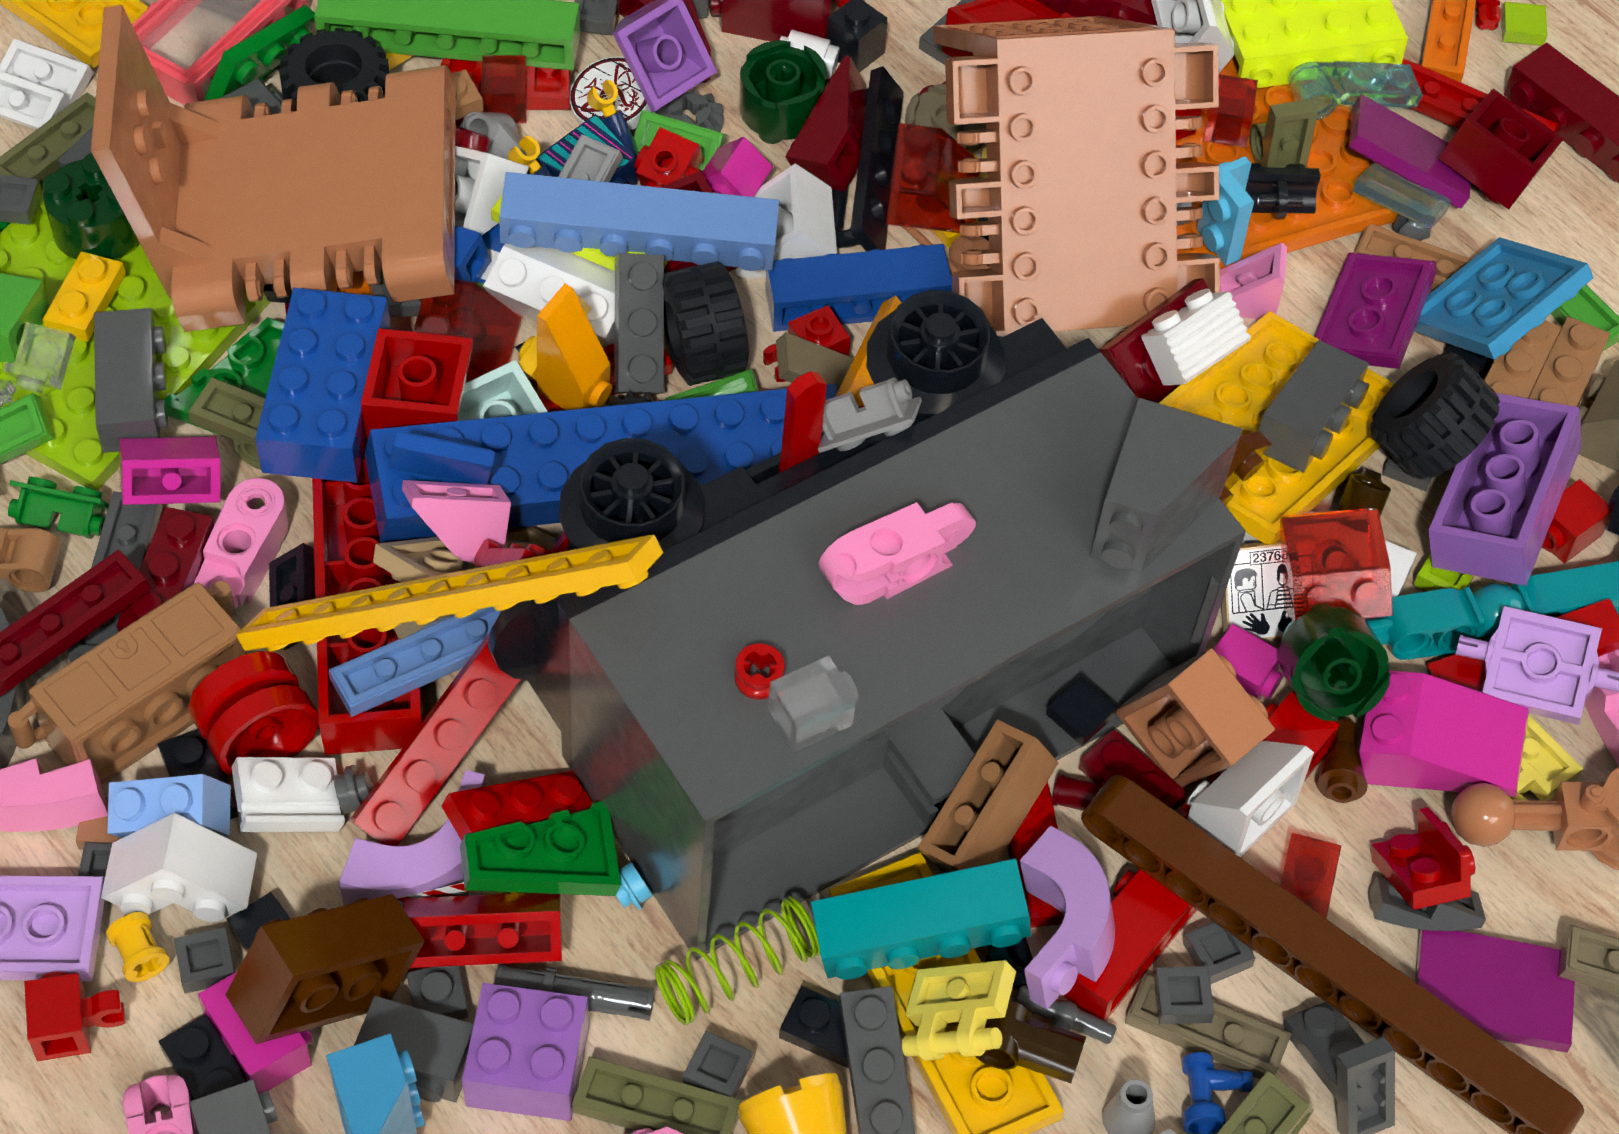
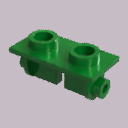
[8,477,109,539]

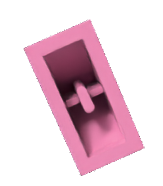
[1220,243,1287,320]

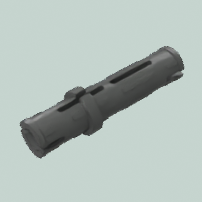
[495,964,655,1021]

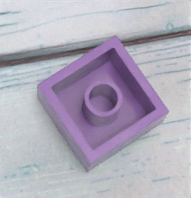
[462,983,589,1121]

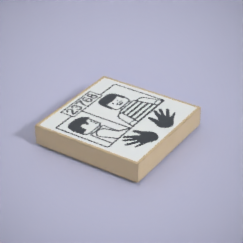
[1222,537,1320,640]

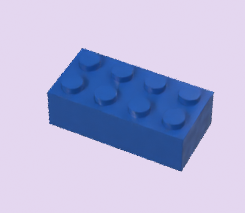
[255,288,391,483]

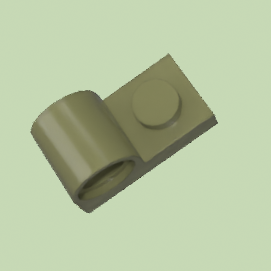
[1250,99,1318,168]
[188,378,265,470]
[1217,1071,1314,1134]

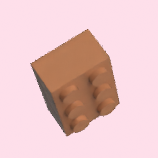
[1116,648,1275,787]

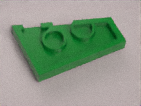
[204,5,315,101]
[163,317,284,439]

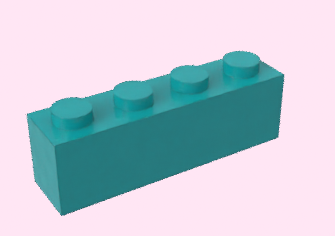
[811,859,1032,980]

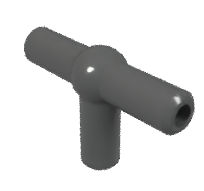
[1014,985,1117,1044]

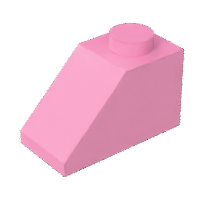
[402,480,511,563]

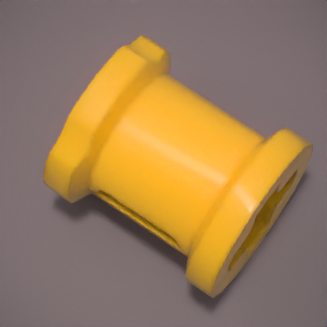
[106,912,169,983]

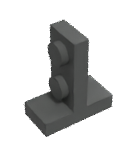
[1284,1002,1395,1134]

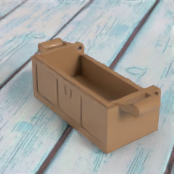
[8,581,247,784]

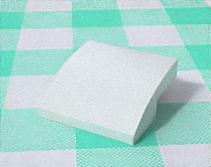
[0,39,94,130]

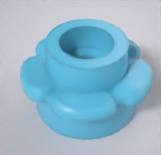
[616,862,653,910]

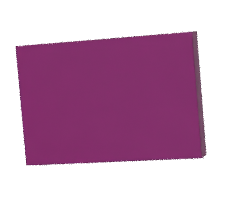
[1349,94,1470,209]
[1315,253,1437,369]
[1415,929,1575,1053]

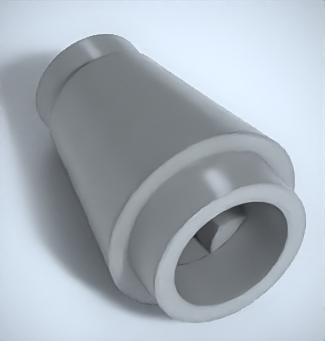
[1102,1079,1156,1134]

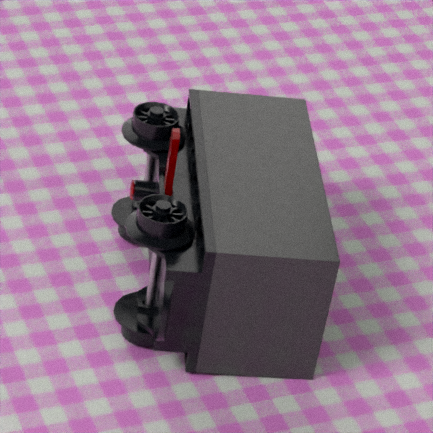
[488,290,1246,960]

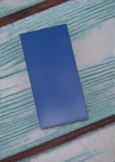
[388,431,495,485]

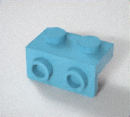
[1197,156,1254,266]

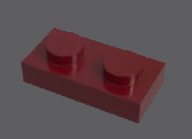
[1078,730,1187,811]

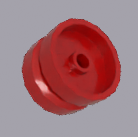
[188,651,319,777]

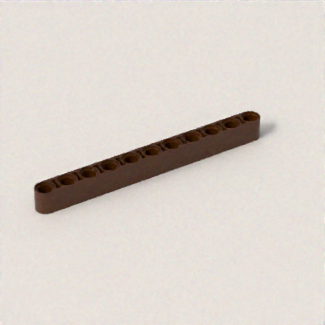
[1081,775,1584,1134]

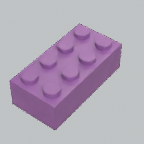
[1428,393,1582,586]

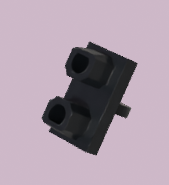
[1245,163,1321,220]

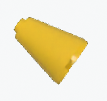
[737,1073,847,1134]

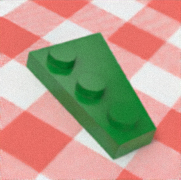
[460,801,621,896]

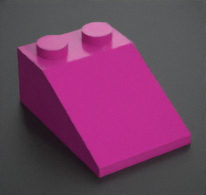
[1359,671,1529,797]

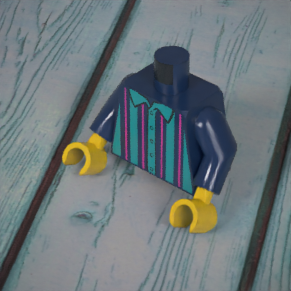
[508,80,638,185]

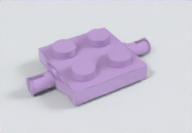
[1456,606,1619,725]

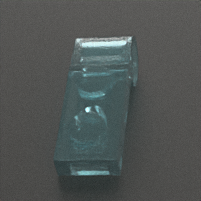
[1288,61,1423,120]

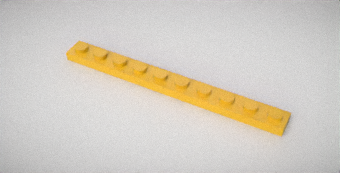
[236,534,663,652]

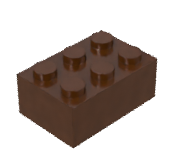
[225,894,425,1044]

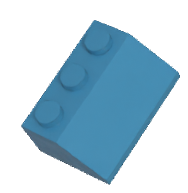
[326,1033,425,1134]

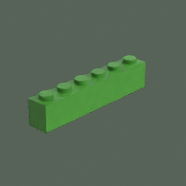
[314,0,581,70]

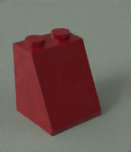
[708,0,831,41]

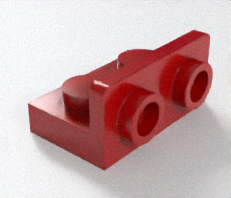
[1371,807,1476,910]

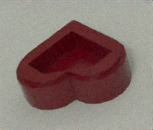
[455,125,491,153]

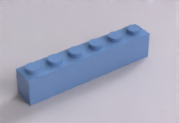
[499,172,779,271]

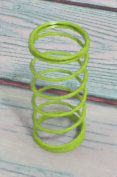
[655,896,820,1026]

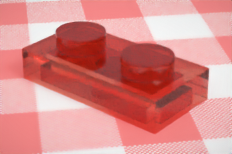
[1279,833,1342,919]

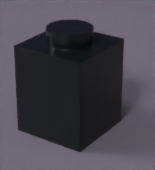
[826,0,887,73]

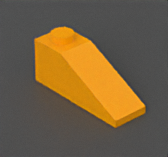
[537,283,612,410]

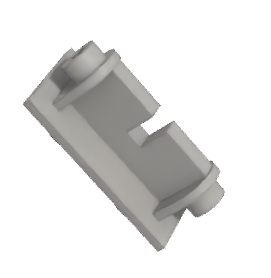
[818,378,922,453]

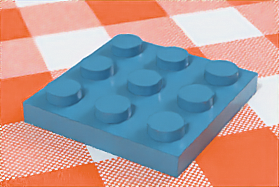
[1414,237,1594,360]

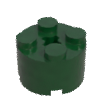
[739,40,827,144]
[43,153,138,260]
[1277,604,1390,721]

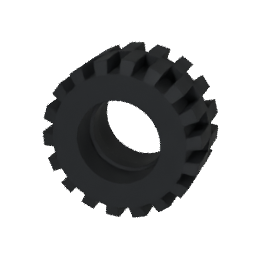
[279,28,390,104]
[662,261,749,386]
[1370,353,1500,479]

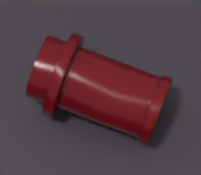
[1052,774,1106,811]

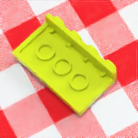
[1221,0,1408,90]

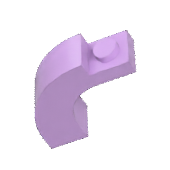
[339,770,486,906]
[1020,826,1115,1010]

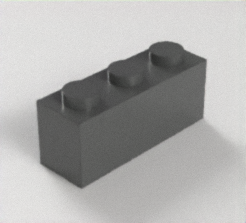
[94,308,168,453]
[1258,340,1369,473]

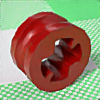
[734,643,785,700]

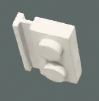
[232,757,345,832]

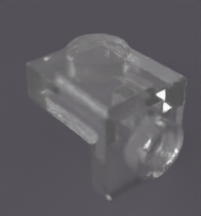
[2,322,76,393]

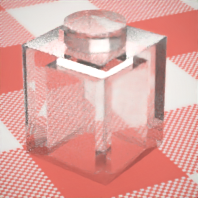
[768,655,859,752]

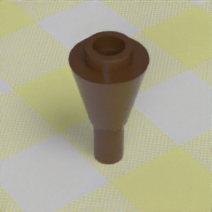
[1317,719,1368,803]

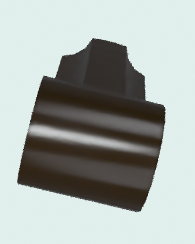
[1334,468,1391,535]
[975,1000,1086,1084]

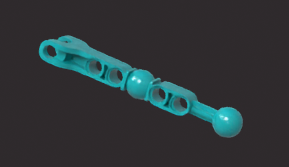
[1282,560,1619,660]

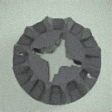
[655,88,724,132]

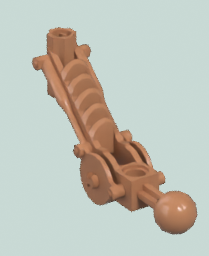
[1451,767,1619,870]

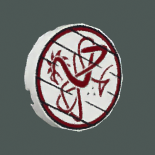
[570,57,651,131]

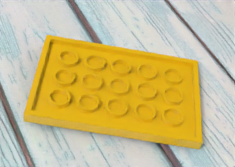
[1159,311,1394,545]

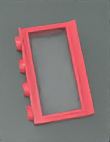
[132,0,308,106]

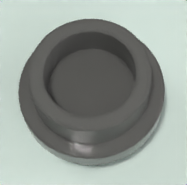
[334,765,373,814]

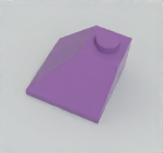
[613,0,717,112]

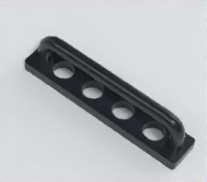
[832,66,903,251]

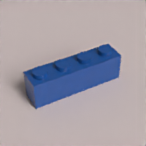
[765,244,952,332]

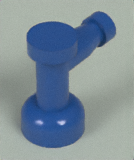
[1181,1052,1254,1134]

